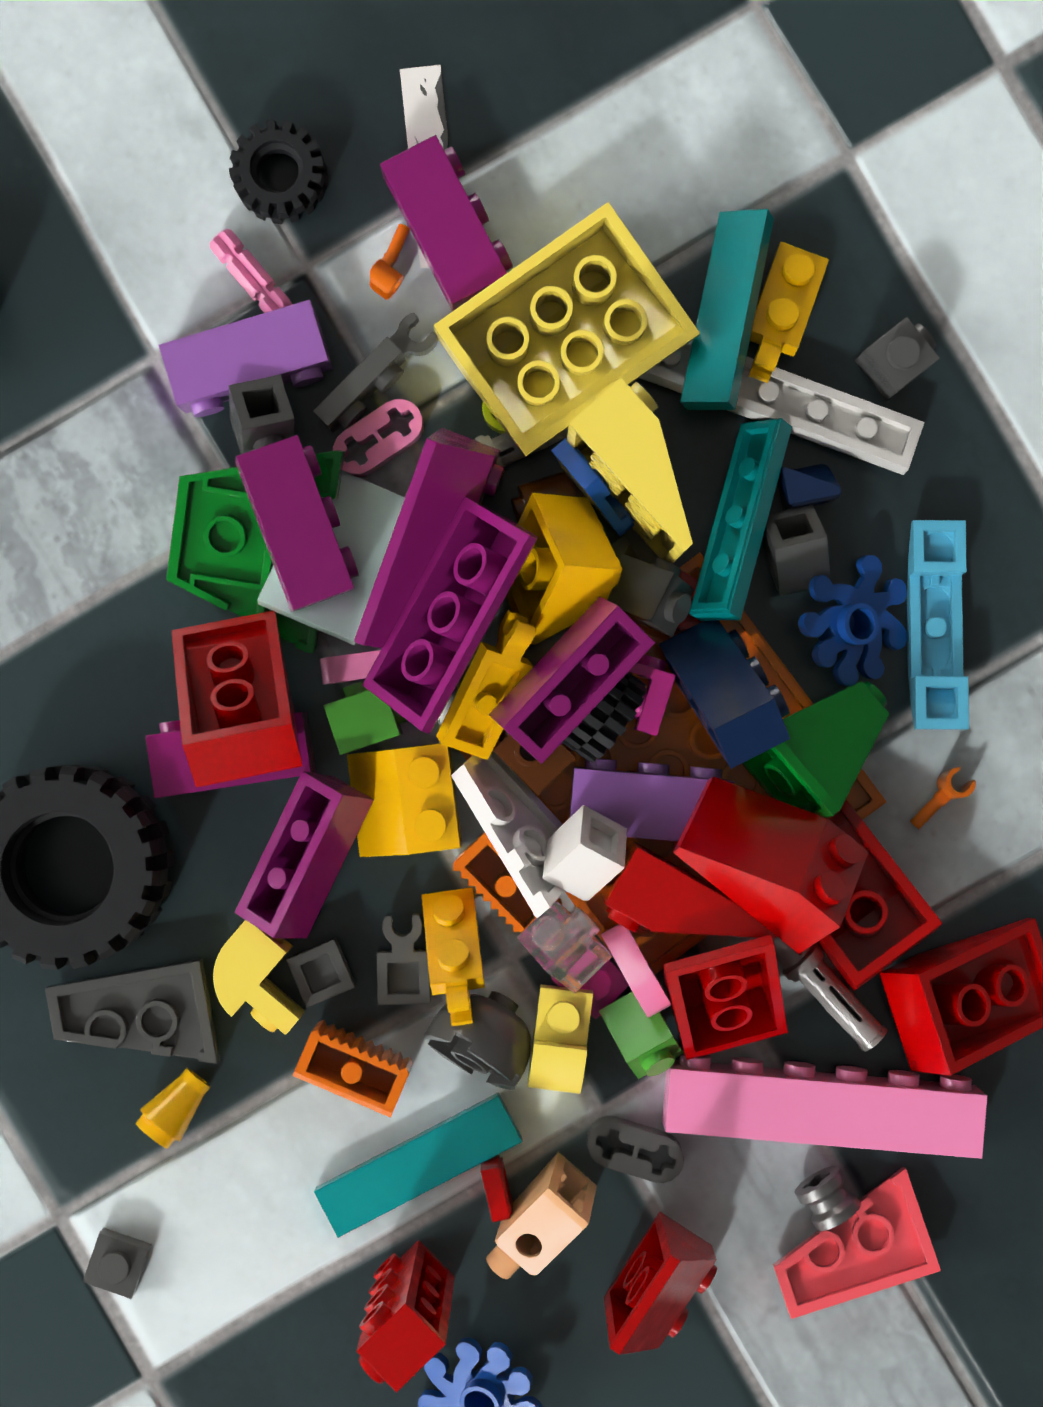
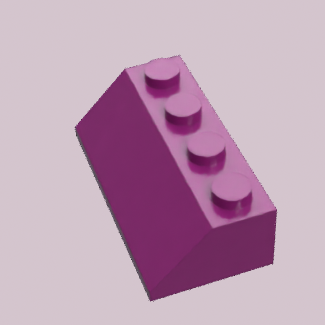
[354,428,505,648]
[362,496,539,734]

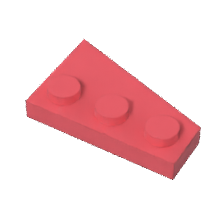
[773,1167,941,1319]

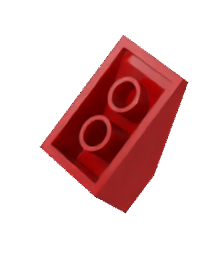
[171,611,303,788]
[673,776,868,954]
[817,800,942,991]
[601,840,777,939]
[880,918,1043,1076]
[663,935,788,1061]
[604,1212,717,1355]

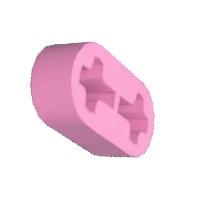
[333,399,424,477]
[320,650,381,685]
[601,924,671,1018]

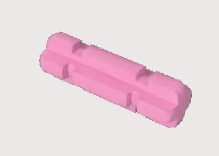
[209,229,292,313]

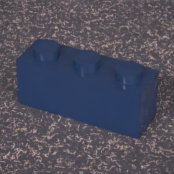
[659,620,790,769]

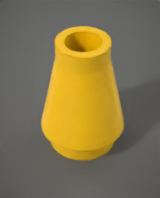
[135,1068,211,1149]

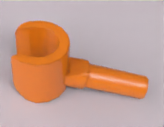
[369,224,410,300]
[910,767,976,830]

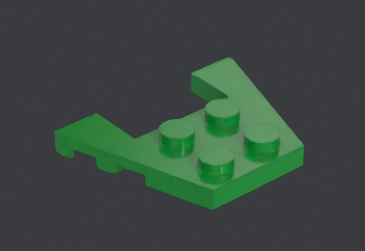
[166,450,345,654]

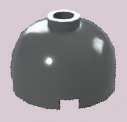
[424,991,531,1090]

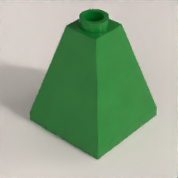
[742,681,889,818]

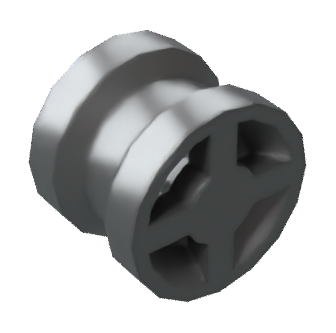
[794,1166,861,1231]

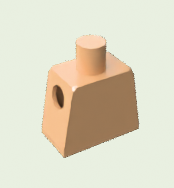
[486,1152,597,1279]

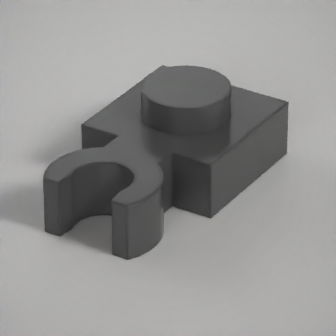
[377,913,431,1005]

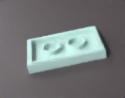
[257,471,405,646]

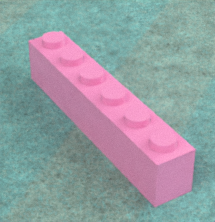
[662,1054,988,1159]

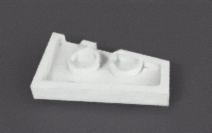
[451,749,564,918]

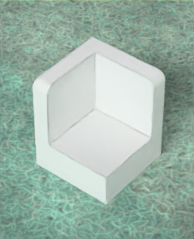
[543,805,627,901]

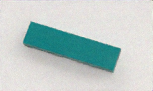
[680,209,774,410]
[689,418,792,621]
[314,1092,522,1238]

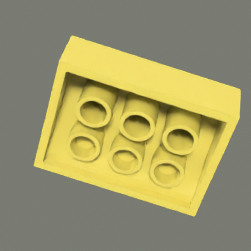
[434,202,700,457]
[567,377,693,564]

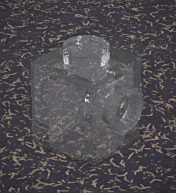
[517,901,612,993]

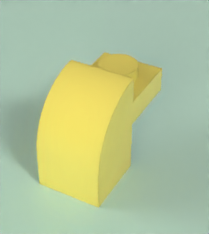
[213,920,305,1035]
[528,984,593,1094]

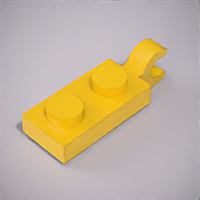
[748,242,829,383]
[436,609,537,760]
[421,887,485,1026]

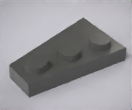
[45,958,220,1064]

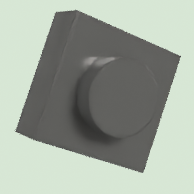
[286,937,356,1008]
[82,1228,152,1299]

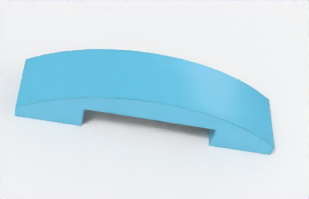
[907,520,969,730]

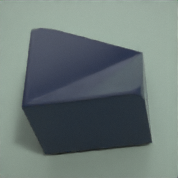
[777,464,842,510]

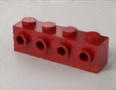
[356,1240,455,1393]

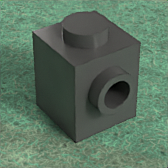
[855,317,940,401]
[229,375,294,454]
[764,504,831,596]
[607,553,695,637]

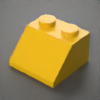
[506,493,623,645]
[347,743,463,857]

